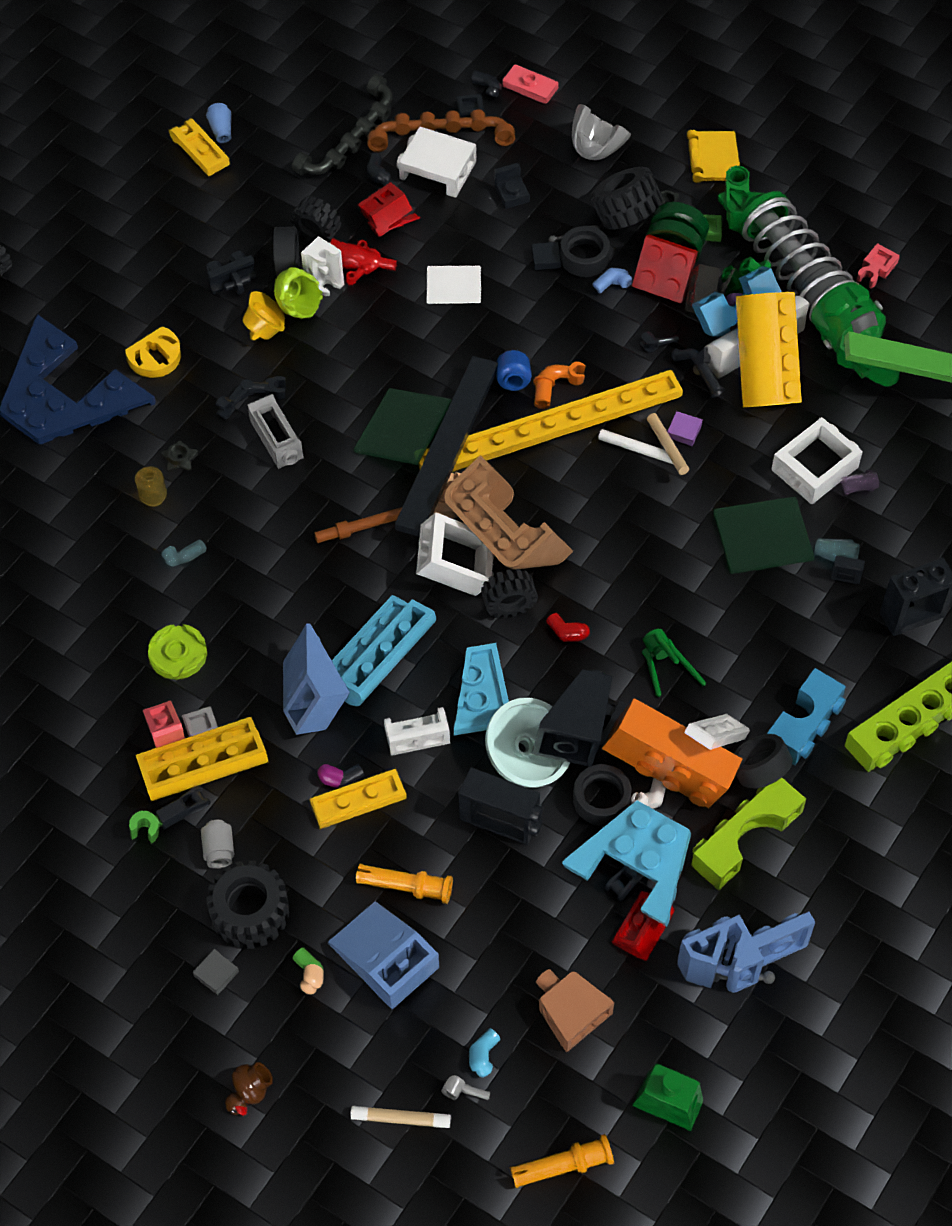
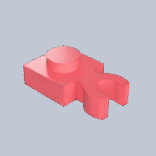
[857,243,900,288]

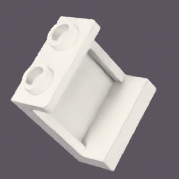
[397,126,476,198]

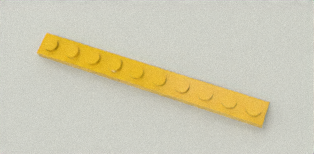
[415,369,683,472]

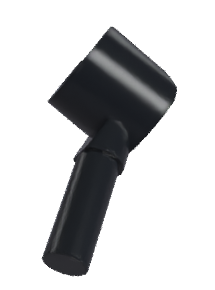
[639,331,679,353]

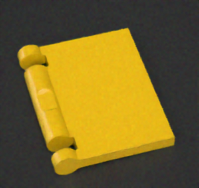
[687,130,740,183]

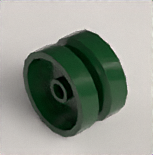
[643,202,709,265]

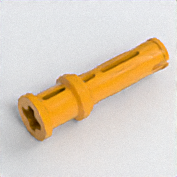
[356,864,453,904]
[510,1134,614,1188]

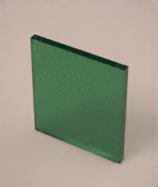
[354,388,452,465]
[713,496,814,574]

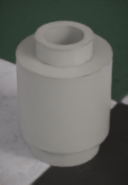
[200,820,235,868]

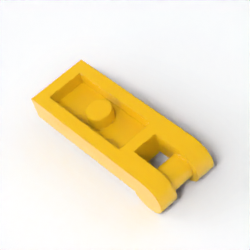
[169,118,230,176]

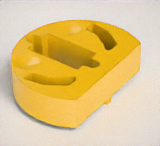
[125,327,181,378]

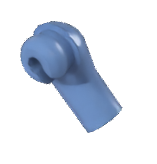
[592,268,633,293]

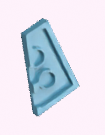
[454,643,509,736]

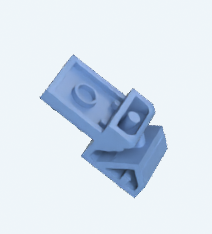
[677,912,815,992]

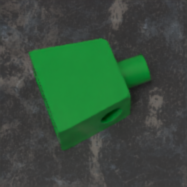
[633,1064,703,1131]

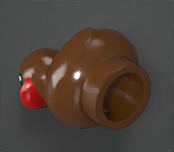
[225,1062,273,1116]

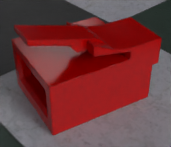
[358,182,420,237]

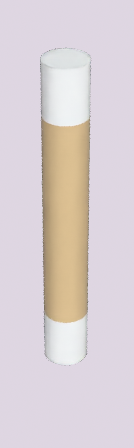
[351,1106,451,1128]

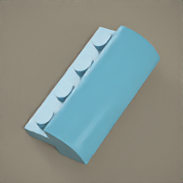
[332,595,436,706]

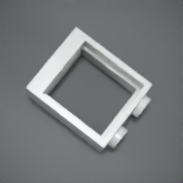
[771,417,863,505]
[416,512,495,596]

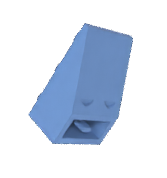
[283,623,350,735]
[328,901,439,1009]

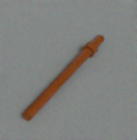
[314,507,402,543]

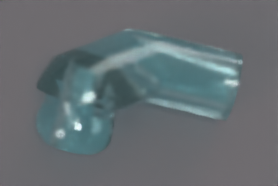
[162,540,206,566]

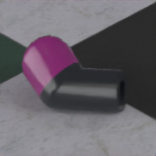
[317,764,365,789]

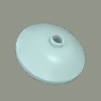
[485,698,570,788]

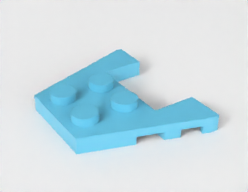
[562,800,691,927]

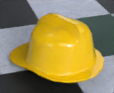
[242,291,285,341]

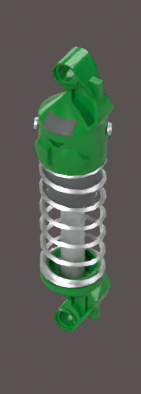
[718,166,900,386]

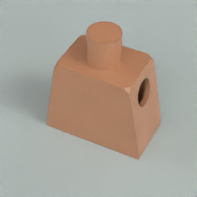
[536,969,614,1052]

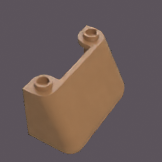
[444,455,573,570]

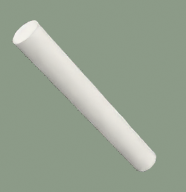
[598,429,674,465]

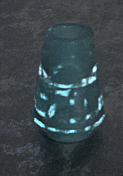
[814,538,860,562]

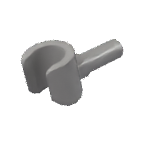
[442,1076,490,1100]

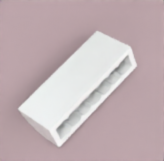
[704,296,809,379]

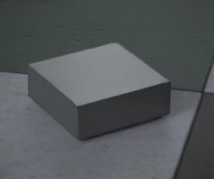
[193,949,239,995]

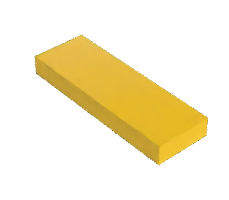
[309,768,407,829]

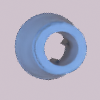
[206,103,231,143]

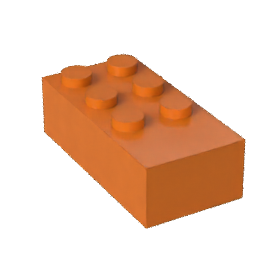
[602,698,742,808]

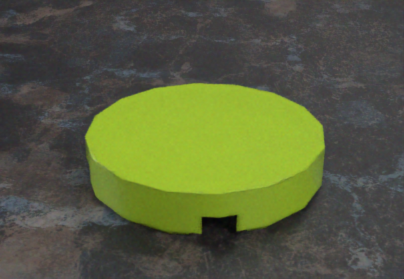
[148,624,207,680]

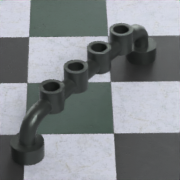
[292,74,393,175]

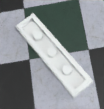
[684,714,750,750]

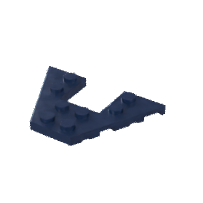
[0,315,156,445]

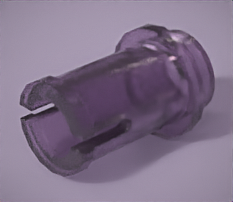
[841,469,879,495]

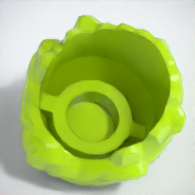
[274,267,323,319]

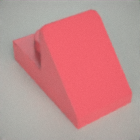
[143,700,185,748]

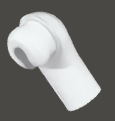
[631,778,666,809]

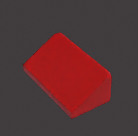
[612,891,675,960]

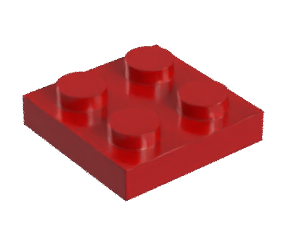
[632,234,698,303]

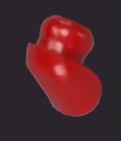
[546,613,590,642]

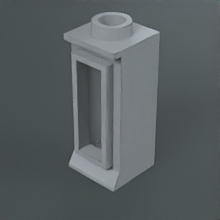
[248,394,303,469]

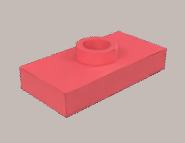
[503,64,558,104]

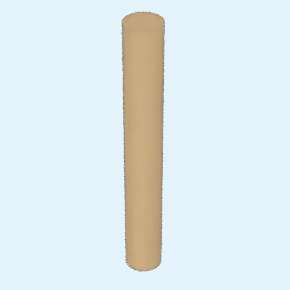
[647,413,689,475]

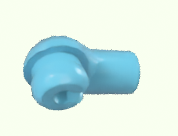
[469,1028,501,1077]

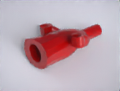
[330,238,397,285]

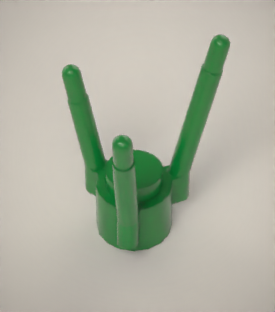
[642,629,706,697]

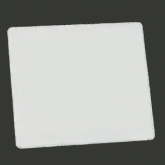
[427,266,481,304]

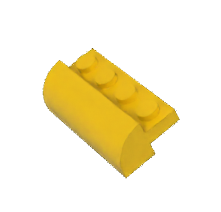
[736,292,802,407]
[136,717,268,802]

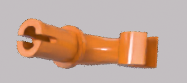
[533,362,586,409]

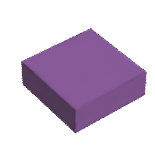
[667,411,703,446]

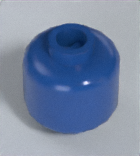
[496,350,532,391]

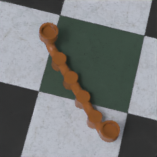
[368,109,515,152]

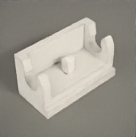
[301,236,344,296]
[384,707,450,756]

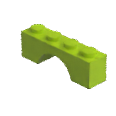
[691,778,806,891]

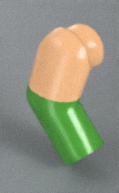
[293,948,324,995]

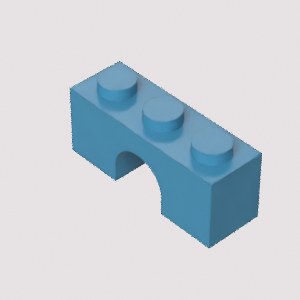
[692,266,781,337]
[767,668,846,765]

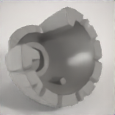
[572,104,631,160]

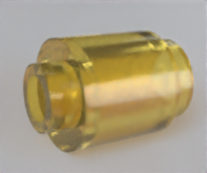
[135,467,167,507]

